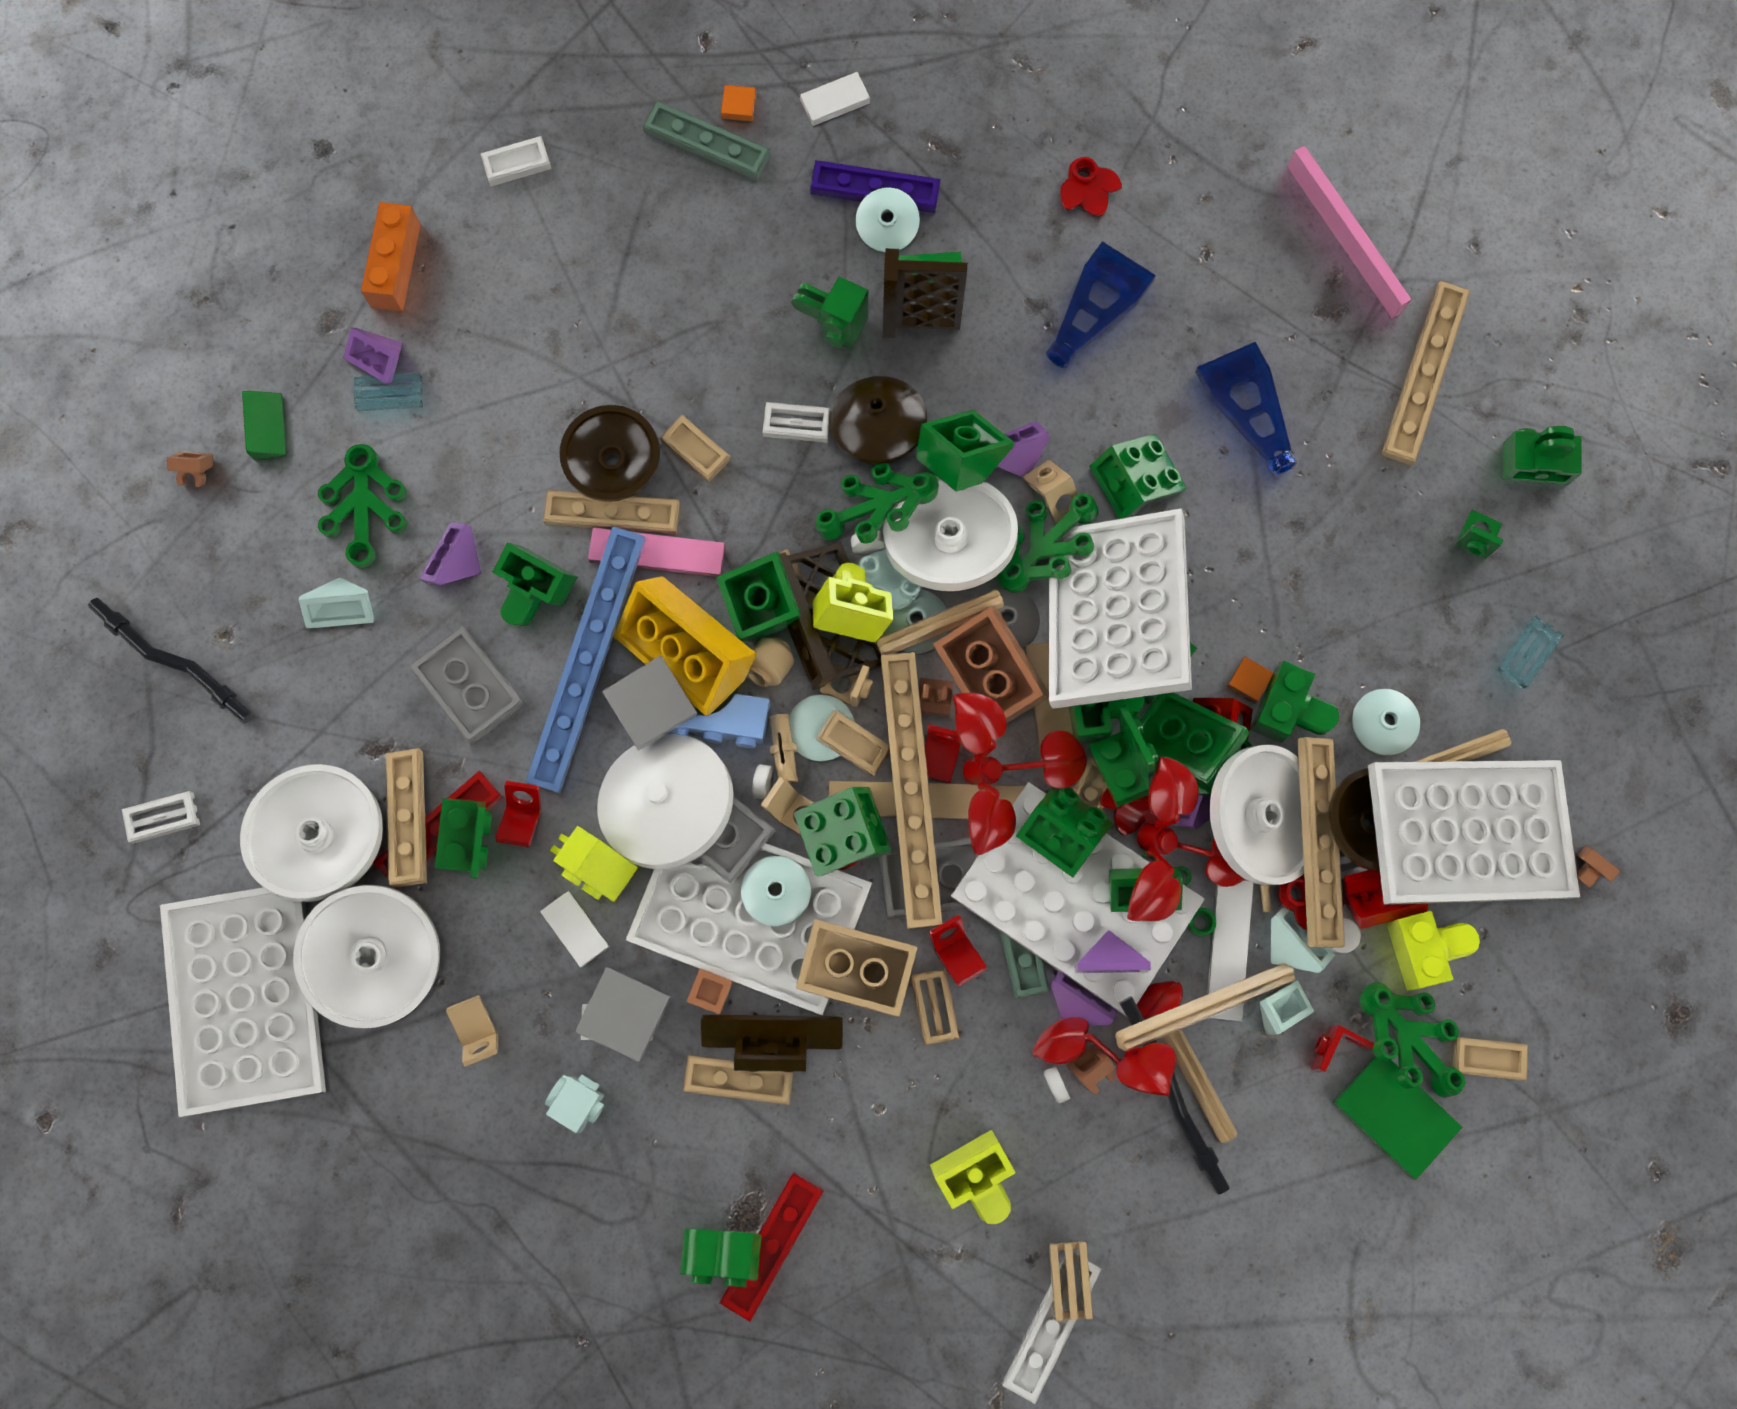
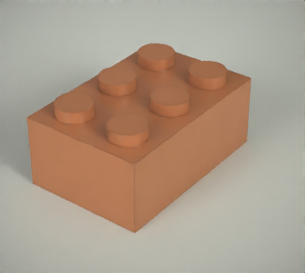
[933,607,1049,725]

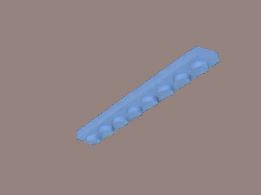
[525,526,646,794]

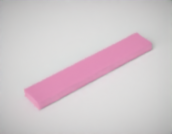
[1287,146,1411,319]

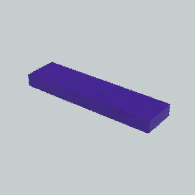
[810,160,941,213]

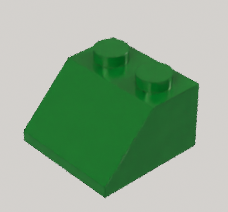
[916,409,1014,492]
[716,552,801,642]

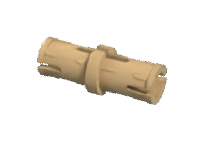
[768,714,799,784]

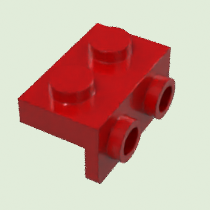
[1344,870,1428,929]

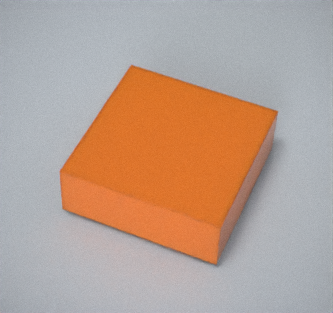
[721,85,756,122]
[1226,656,1274,704]

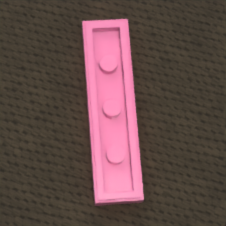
[588,528,726,577]

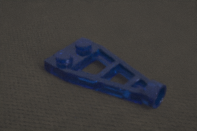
[1046,241,1156,368]
[1195,342,1297,476]

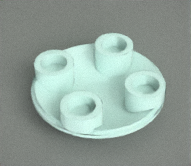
[860,549,922,610]
[789,695,854,762]

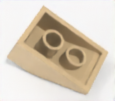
[796,919,918,1018]

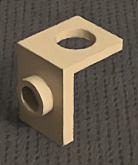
[1023,460,1082,524]
[820,662,873,708]
[761,777,814,836]
[446,995,498,1067]

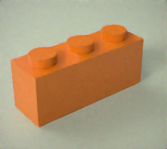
[361,202,421,312]

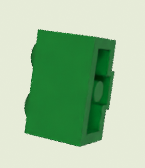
[791,276,869,350]
[1503,426,1582,485]
[492,542,578,626]
[1250,660,1339,743]
[1069,696,1145,743]

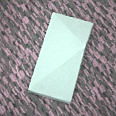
[298,577,375,629]
[1271,906,1335,973]
[1260,980,1314,1036]

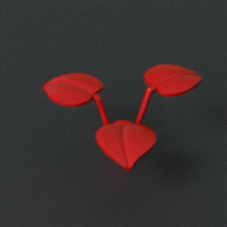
[953,693,1087,855]
[1127,757,1244,921]
[1033,981,1183,1096]

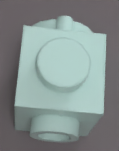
[545,1074,604,1133]

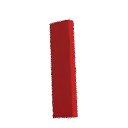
[373,770,503,889]
[719,1172,824,1322]

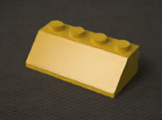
[613,576,757,716]

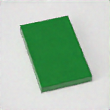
[1140,692,1250,789]
[1332,1055,1463,1180]

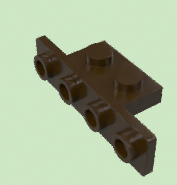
[701,1015,843,1072]

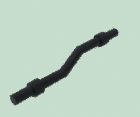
[88,598,253,724]
[1119,996,1230,1195]

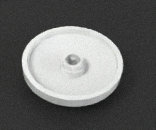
[883,476,1018,591]
[597,734,733,869]
[1210,745,1304,885]
[240,764,383,902]
[293,885,440,1028]

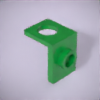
[1455,510,1503,559]

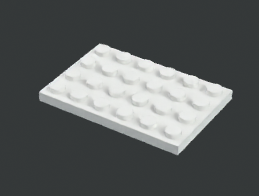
[1049,508,1192,709]
[1368,760,1580,905]
[951,782,1205,1017]
[626,843,872,1016]
[160,887,326,1117]

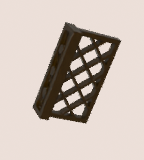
[882,248,968,338]
[779,542,881,690]

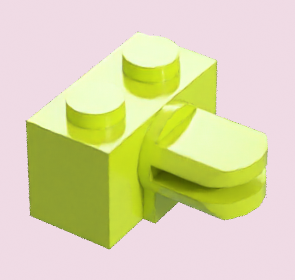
[812,563,893,643]
[549,826,638,902]
[1386,911,1480,991]
[930,1130,1016,1224]

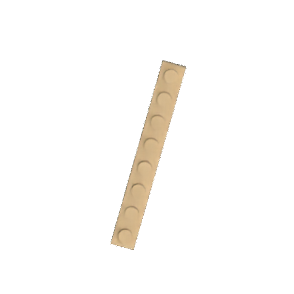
[881,652,943,929]

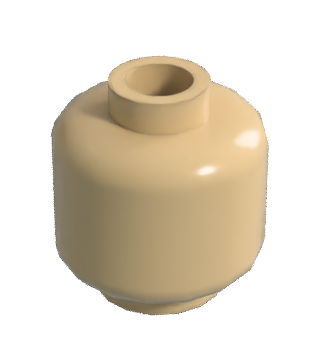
[747,637,794,688]

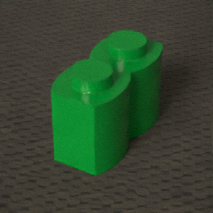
[680,1229,762,1287]

